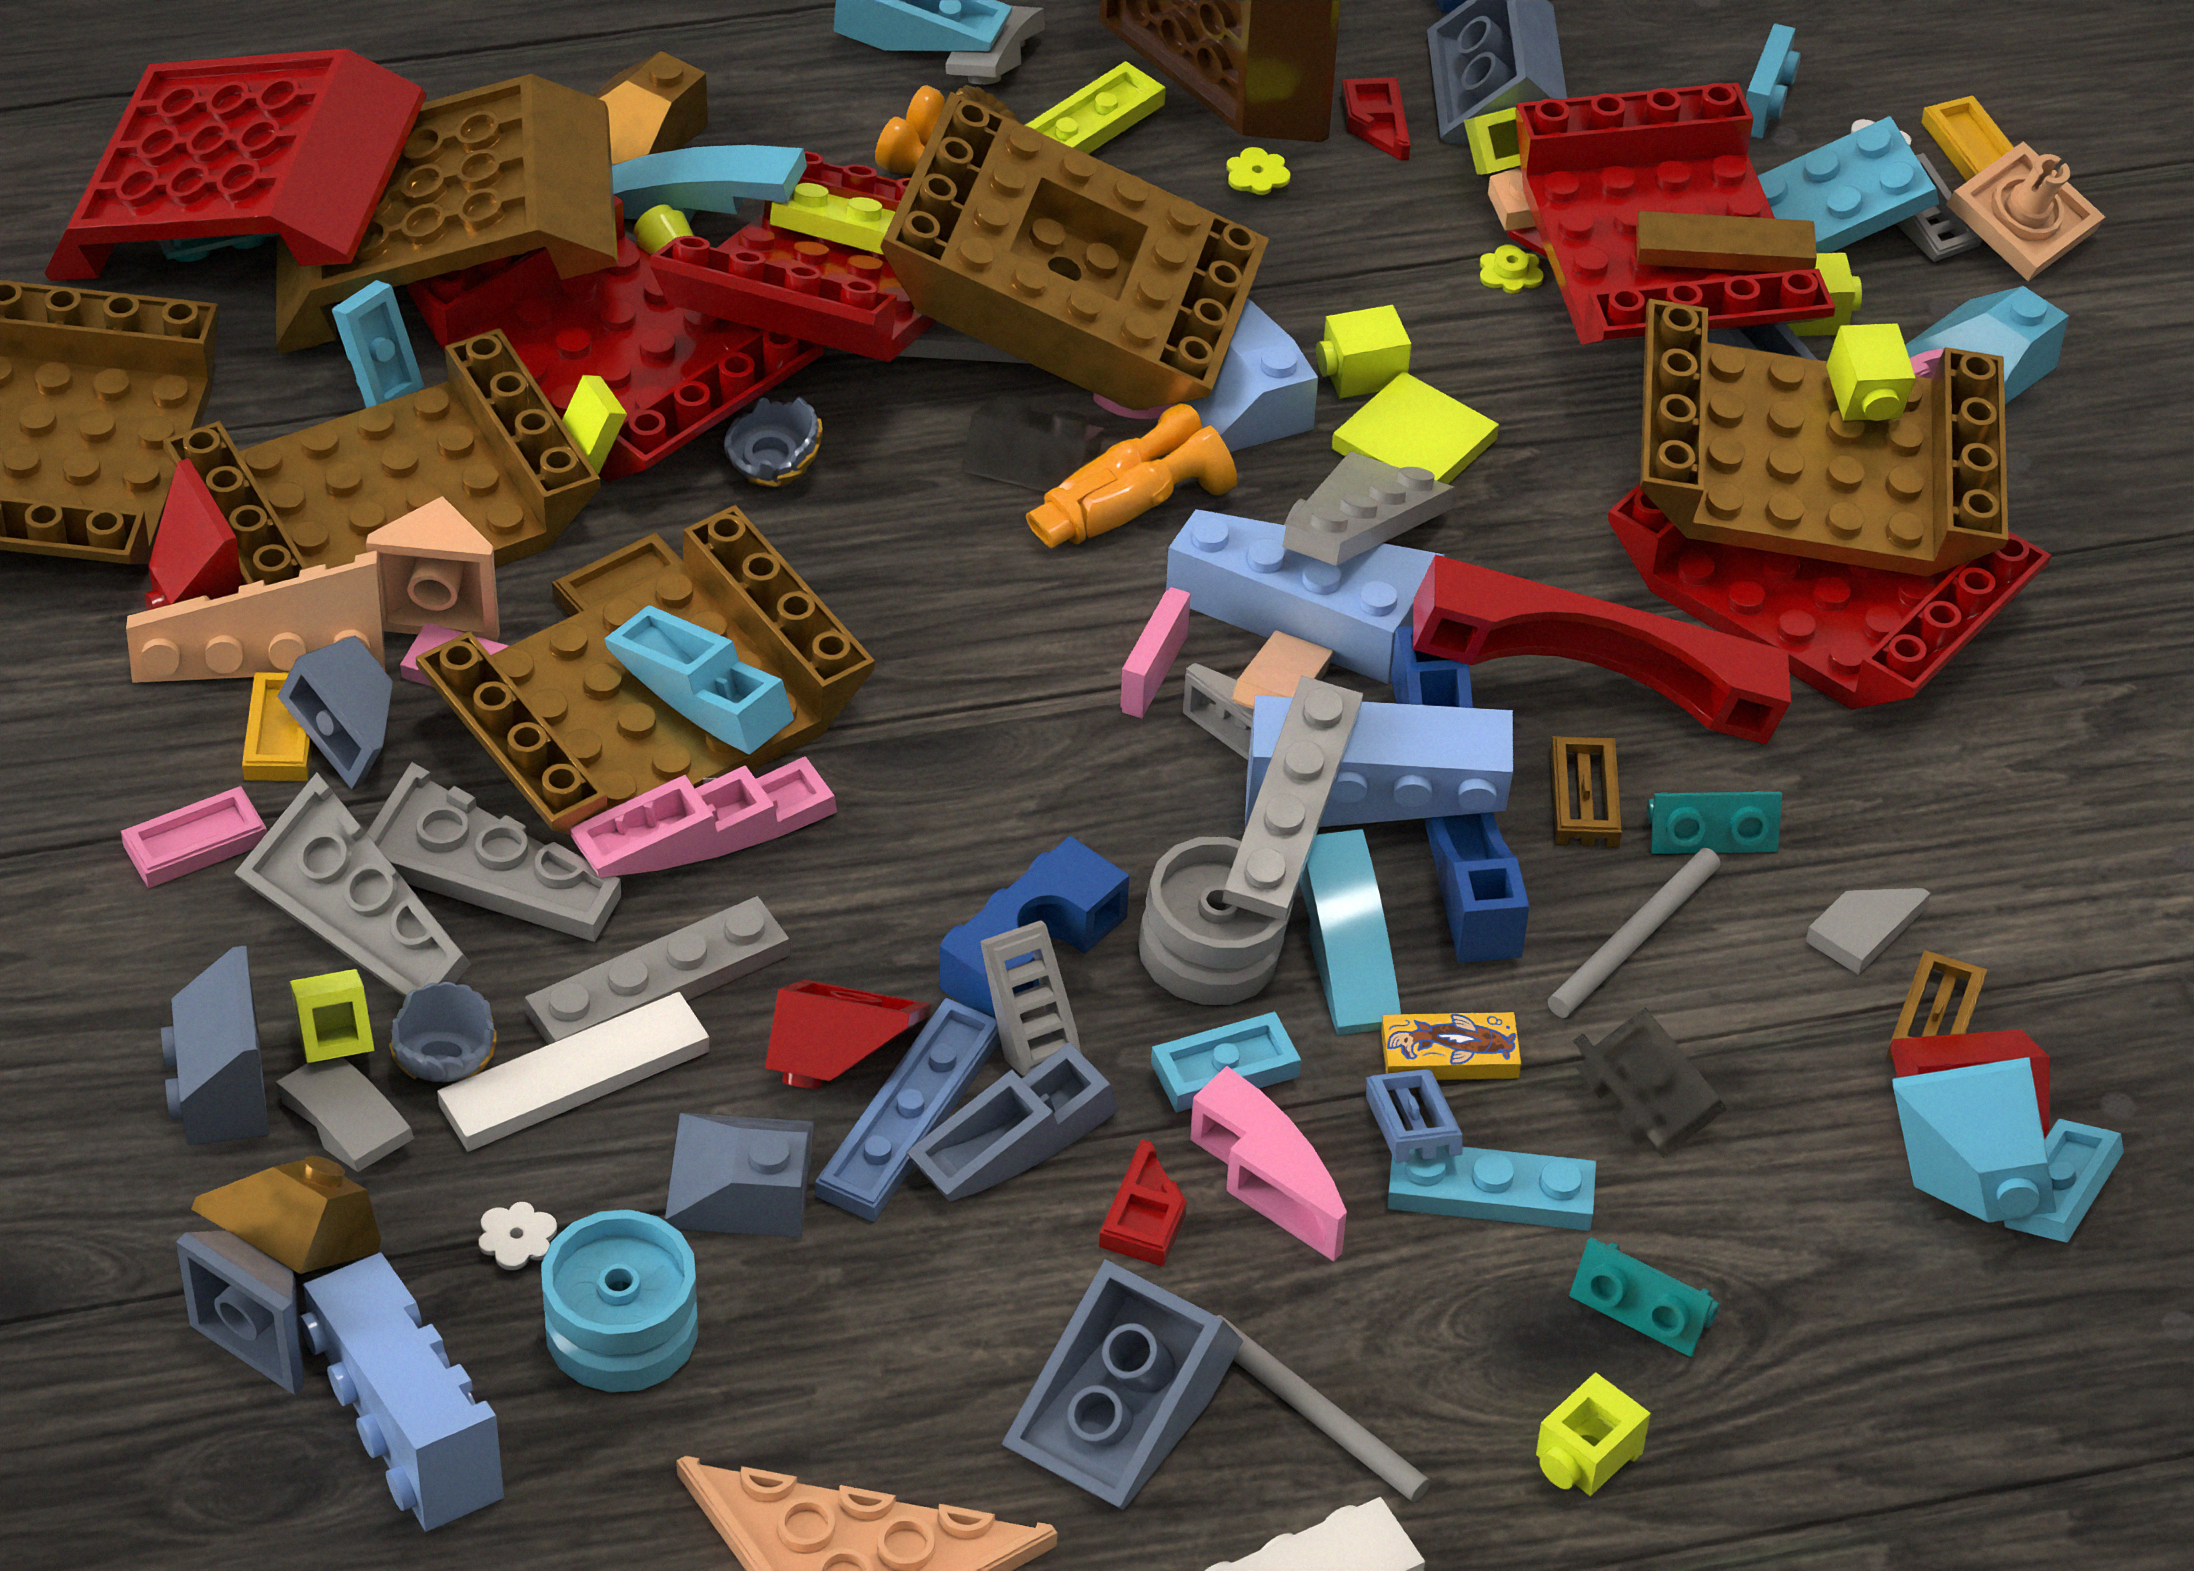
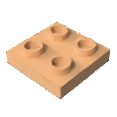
[1946,141,2105,281]

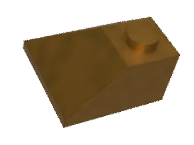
[592,51,708,165]
[192,1156,381,1274]

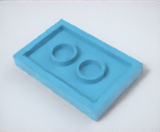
[1757,116,1940,253]

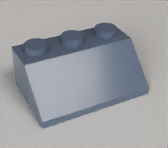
[1427,0,1567,144]

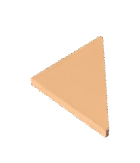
[676,1456,1057,1571]

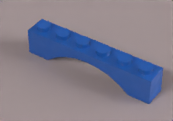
[1391,626,1529,963]

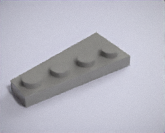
[1282,451,1455,566]
[367,762,621,942]
[235,772,471,998]

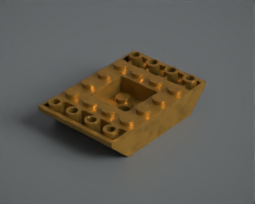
[880,92,1269,411]

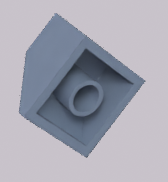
[161,946,269,1145]

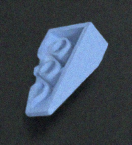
[1180,297,1318,452]

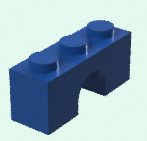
[939,836,1129,1019]

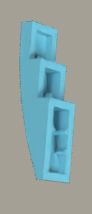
[612,145,807,224]

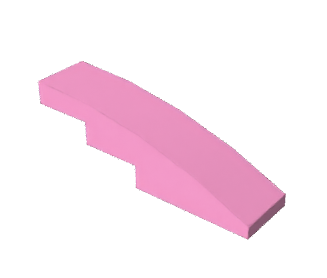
[569,756,837,878]

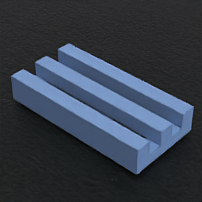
[1366,1069,1462,1163]

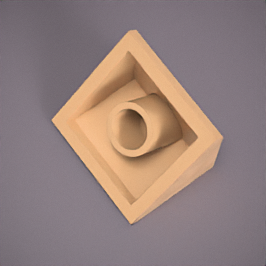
[366,496,500,642]

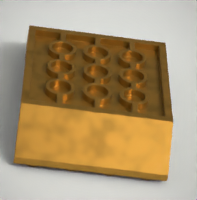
[276,74,618,354]
[0,280,219,564]
[1640,299,2008,577]
[163,328,600,585]
[415,505,875,834]

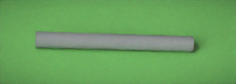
[1548,848,1721,1018]
[1217,1315,1431,1503]

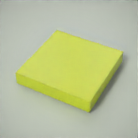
[1331,371,1499,484]

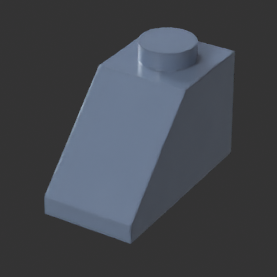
[277,635,393,790]

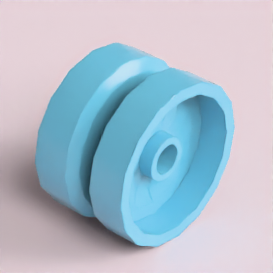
[541,1209,698,1392]

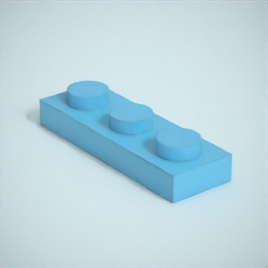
[1387,1145,1596,1231]

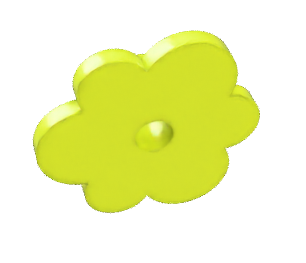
[1227,147,1290,195]
[1480,245,1543,294]

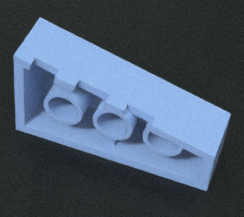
[1166,509,1445,684]
[1245,695,1513,830]
[299,1252,504,1532]

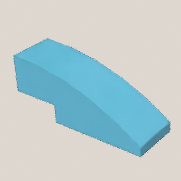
[604,605,794,755]
[1299,829,1401,1036]

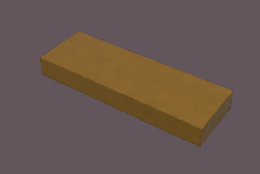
[1636,211,1817,273]

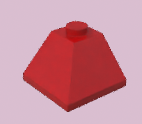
[144,458,243,610]
[765,979,932,1089]

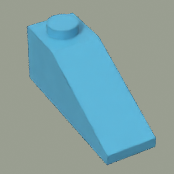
[834,0,1012,51]

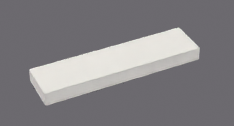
[437,992,710,1152]

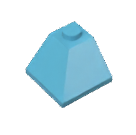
[1905,286,2069,404]
[1892,1057,2056,1223]

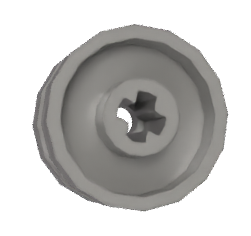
[1138,837,1293,1005]

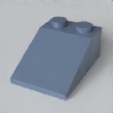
[1001,1259,1243,1510]

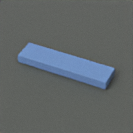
[815,998,1001,1223]

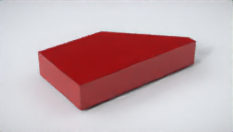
[1341,78,1411,161]
[1099,1139,1187,1267]

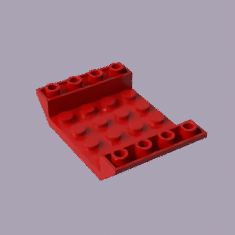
[44,49,427,281]
[1515,82,1836,345]
[650,151,937,362]
[407,195,823,482]
[1607,483,2051,710]

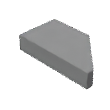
[1806,888,1930,975]

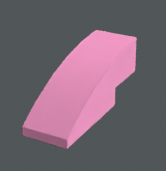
[1190,1066,1347,1262]

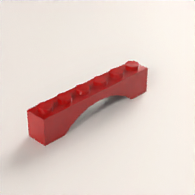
[1413,554,1791,745]

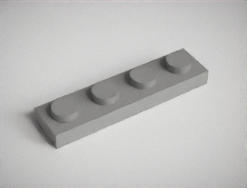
[1223,675,1363,921]
[525,896,790,1045]

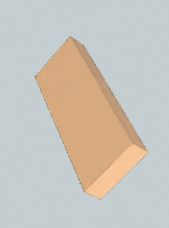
[1232,630,1334,709]

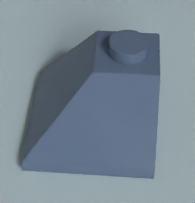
[665,1113,815,1237]
[176,1231,304,1395]

